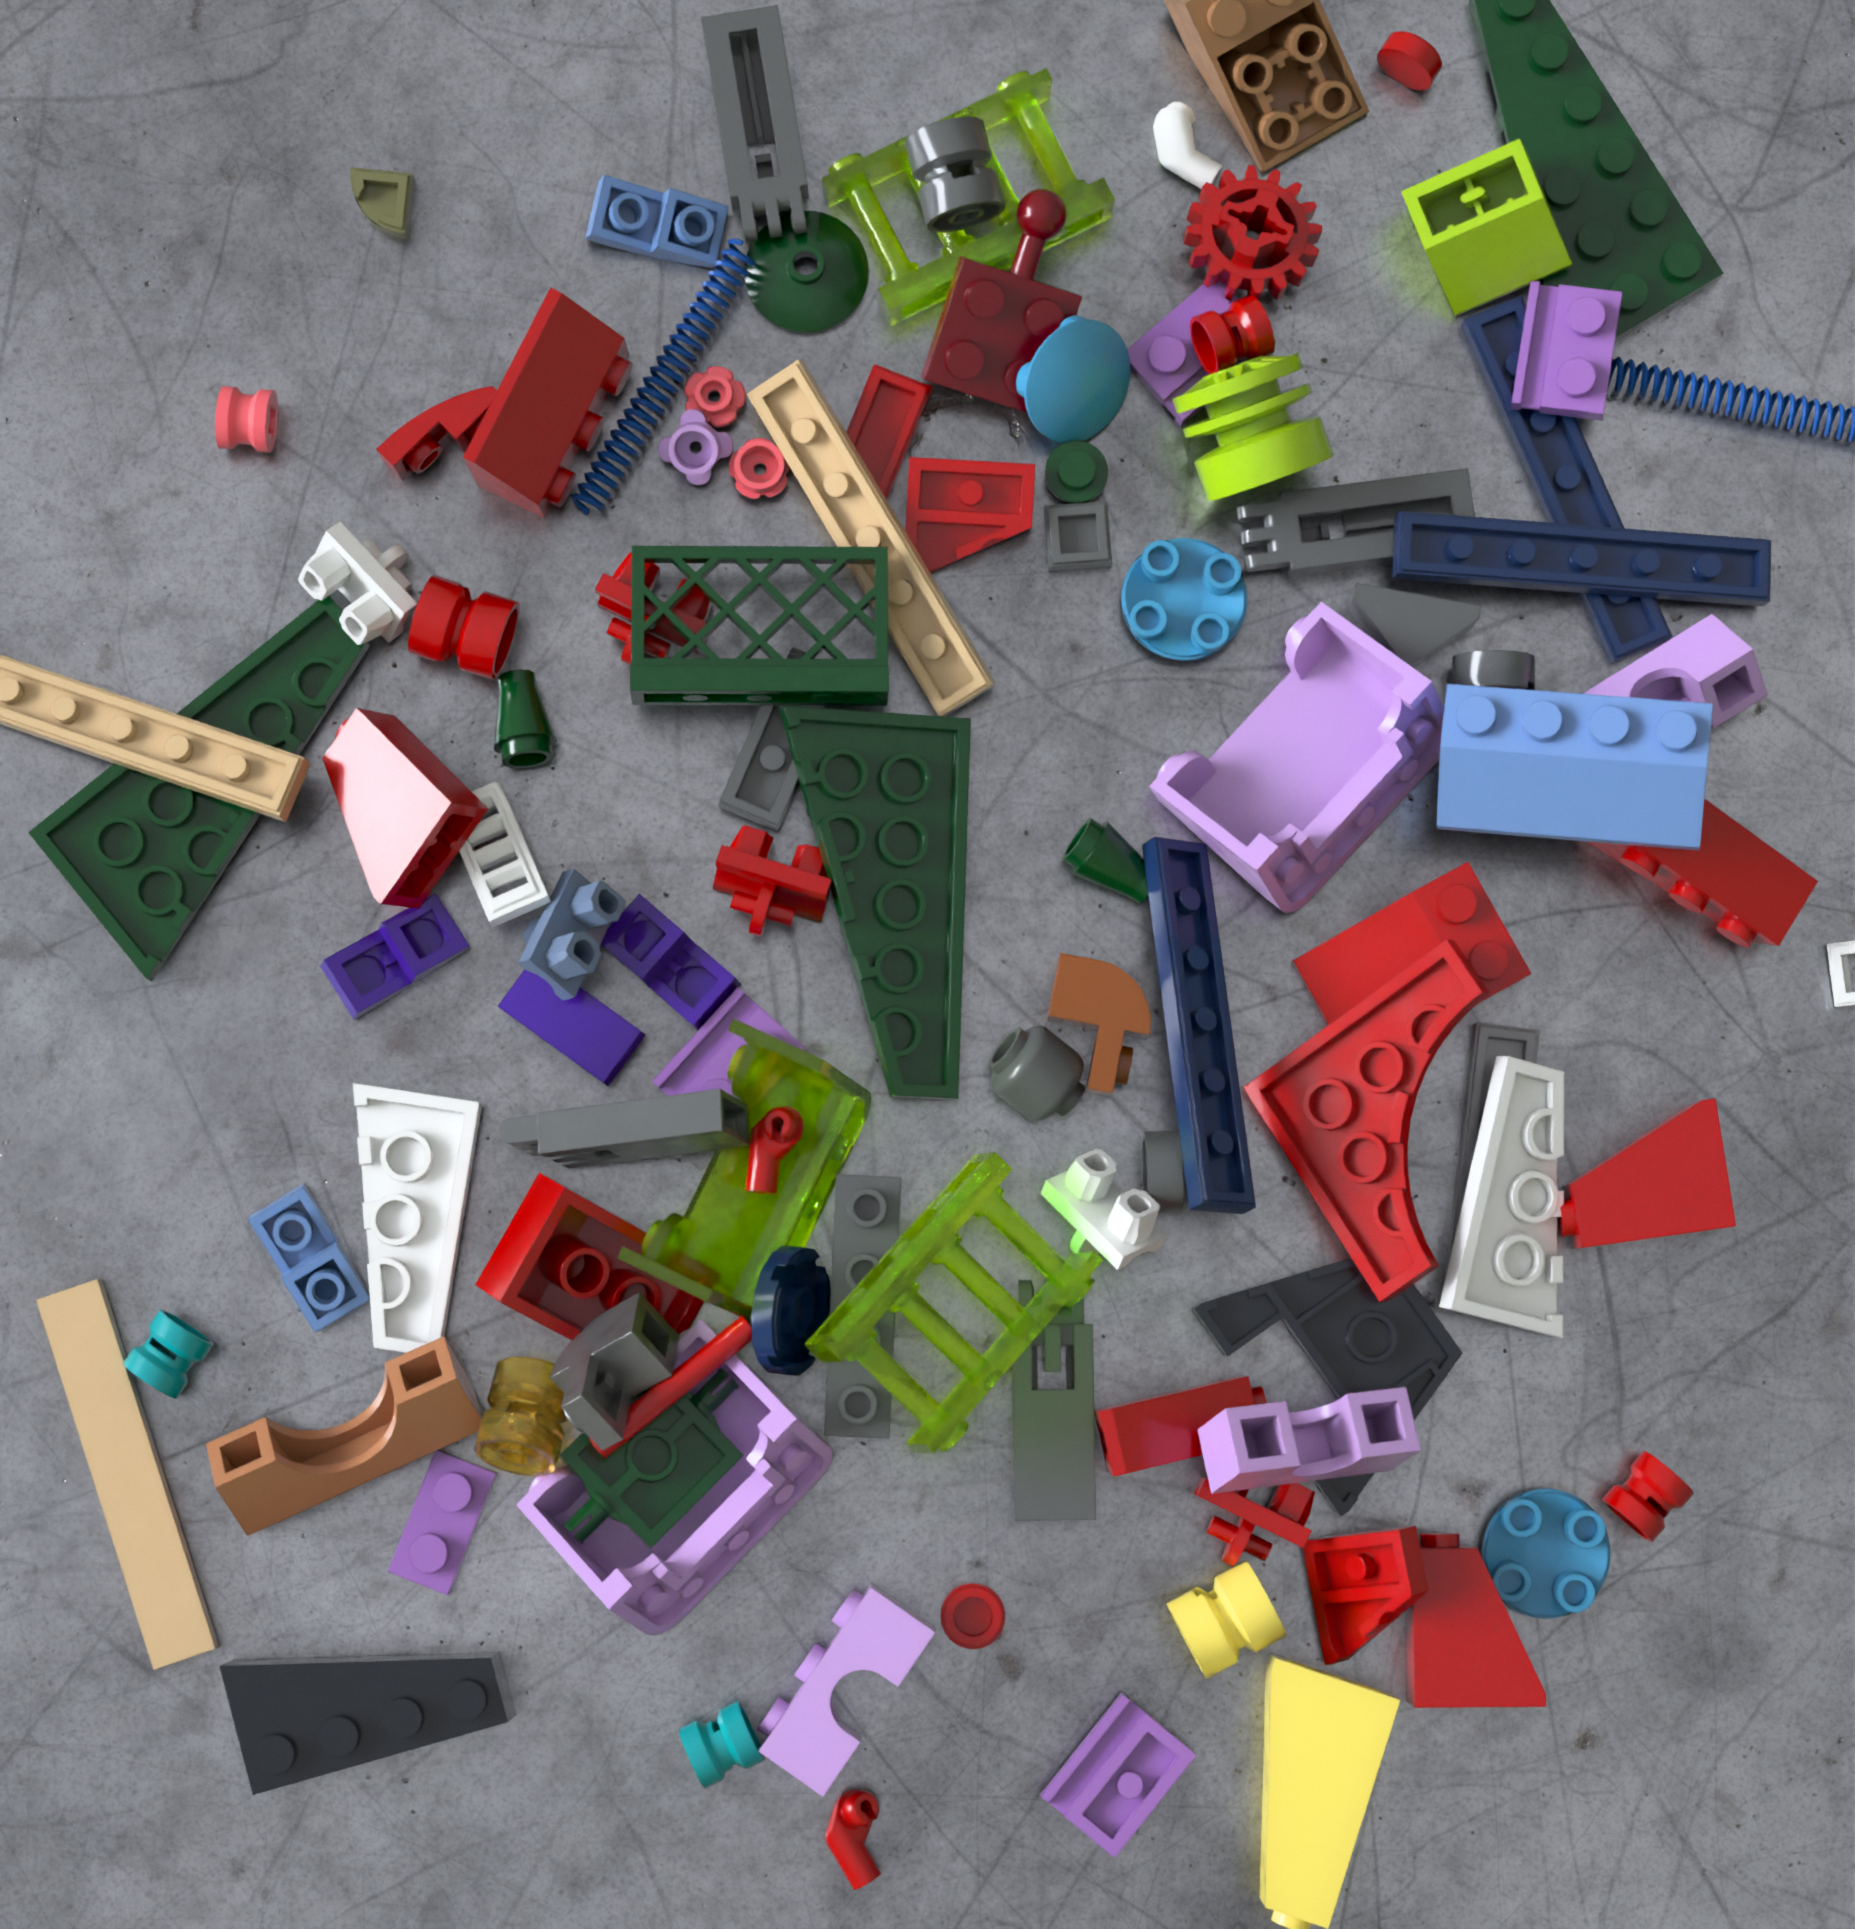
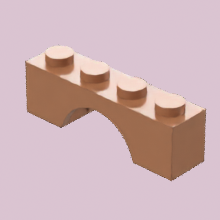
[206,1336,486,1536]

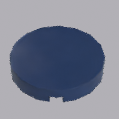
[751,1245,831,1376]

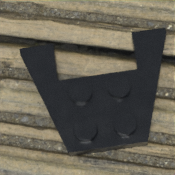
[1193,1258,1463,1517]

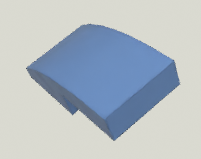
[585,175,729,268]
[248,1183,370,1332]

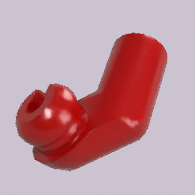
[745,1106,804,1195]
[825,1789,881,1890]

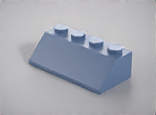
[1437,684,1713,851]

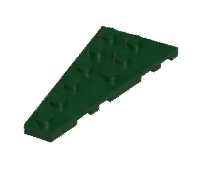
[1469,0,1724,341]
[28,596,370,982]
[779,705,971,1100]

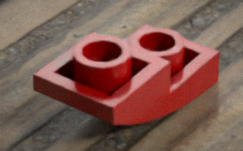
[376,386,497,481]

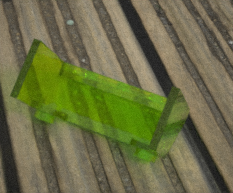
[617,1019,871,1321]

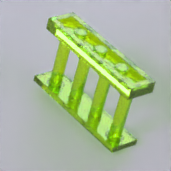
[822,68,1115,327]
[804,1151,1103,1454]

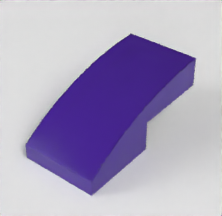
[320,893,469,1020]
[601,894,742,1030]
[497,969,646,1086]

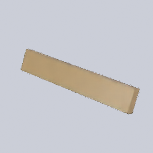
[747,360,996,717]
[0,654,310,822]
[36,1279,219,1670]

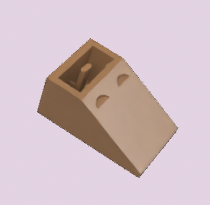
[1164,0,1370,172]

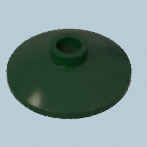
[744,211,869,334]

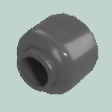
[988,1026,1085,1121]

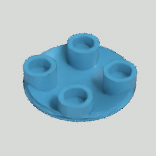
[1016,315,1131,443]
[1121,538,1247,661]
[1481,1488,1611,1619]

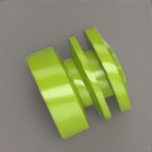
[1172,352,1334,501]

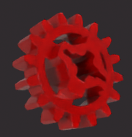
[1183,165,1322,301]

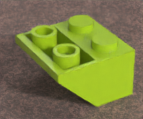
[1401,138,1573,316]

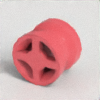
[215,386,278,453]

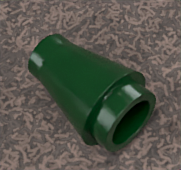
[494,669,557,768]
[1062,818,1148,904]

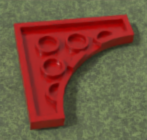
[1243,939,1490,1302]

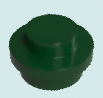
[1045,441,1108,504]

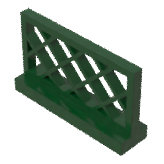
[630,546,889,706]

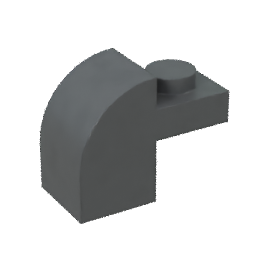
[550,1292,679,1451]

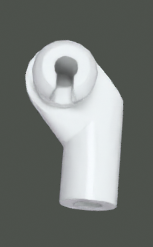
[1153,102,1223,189]

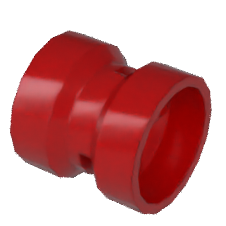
[1190,295,1275,374]
[1602,1451,1694,1543]

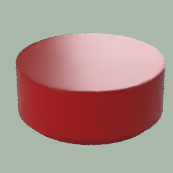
[1377,31,1442,90]
[940,1582,1005,1649]

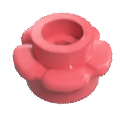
[684,366,746,428]
[729,438,791,499]

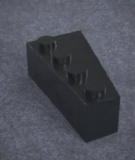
[219,1652,517,1795]

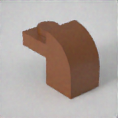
[1047,953,1151,1098]

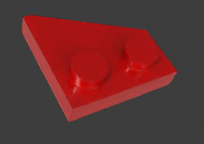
[905,457,1035,572]
[1303,1526,1428,1665]

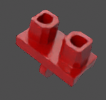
[595,552,712,665]
[713,825,832,937]
[1193,1476,1315,1567]

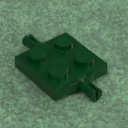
[559,1368,744,1549]

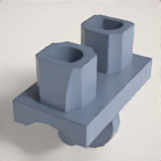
[518,869,626,1001]

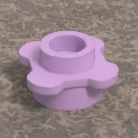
[658,409,734,485]

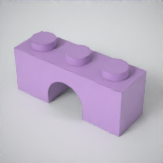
[1583,614,1768,728]
[1197,1387,1421,1494]
[756,1584,935,1797]

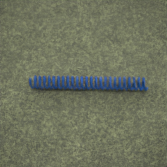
[571,238,756,515]
[1608,356,1855,444]

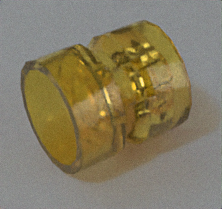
[474,1356,568,1476]

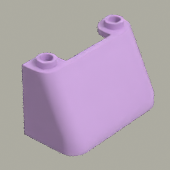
[1149,602,1444,913]
[516,1319,833,1636]

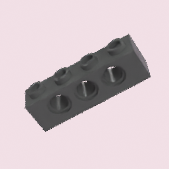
[824,1174,902,1439]

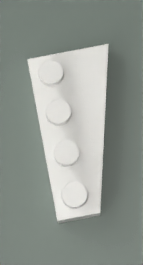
[1439,1056,1564,1338]
[353,1083,482,1353]

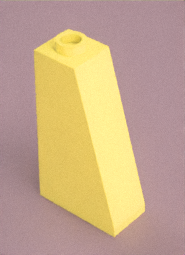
[1260,1653,1400,1929]

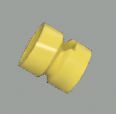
[1166,1561,1287,1679]

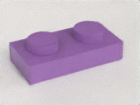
[387,1449,498,1595]

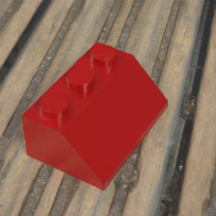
[463,287,633,519]

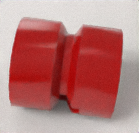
[408,575,520,680]

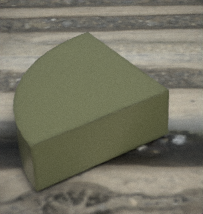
[350,167,415,240]

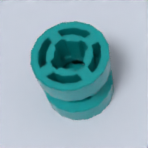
[123,1309,214,1399]
[678,1701,765,1788]

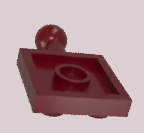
[921,189,1082,413]

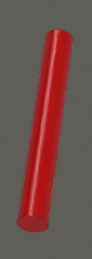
[589,1315,752,1459]

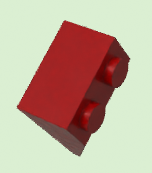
[1292,862,1532,1025]
[475,1172,720,1341]

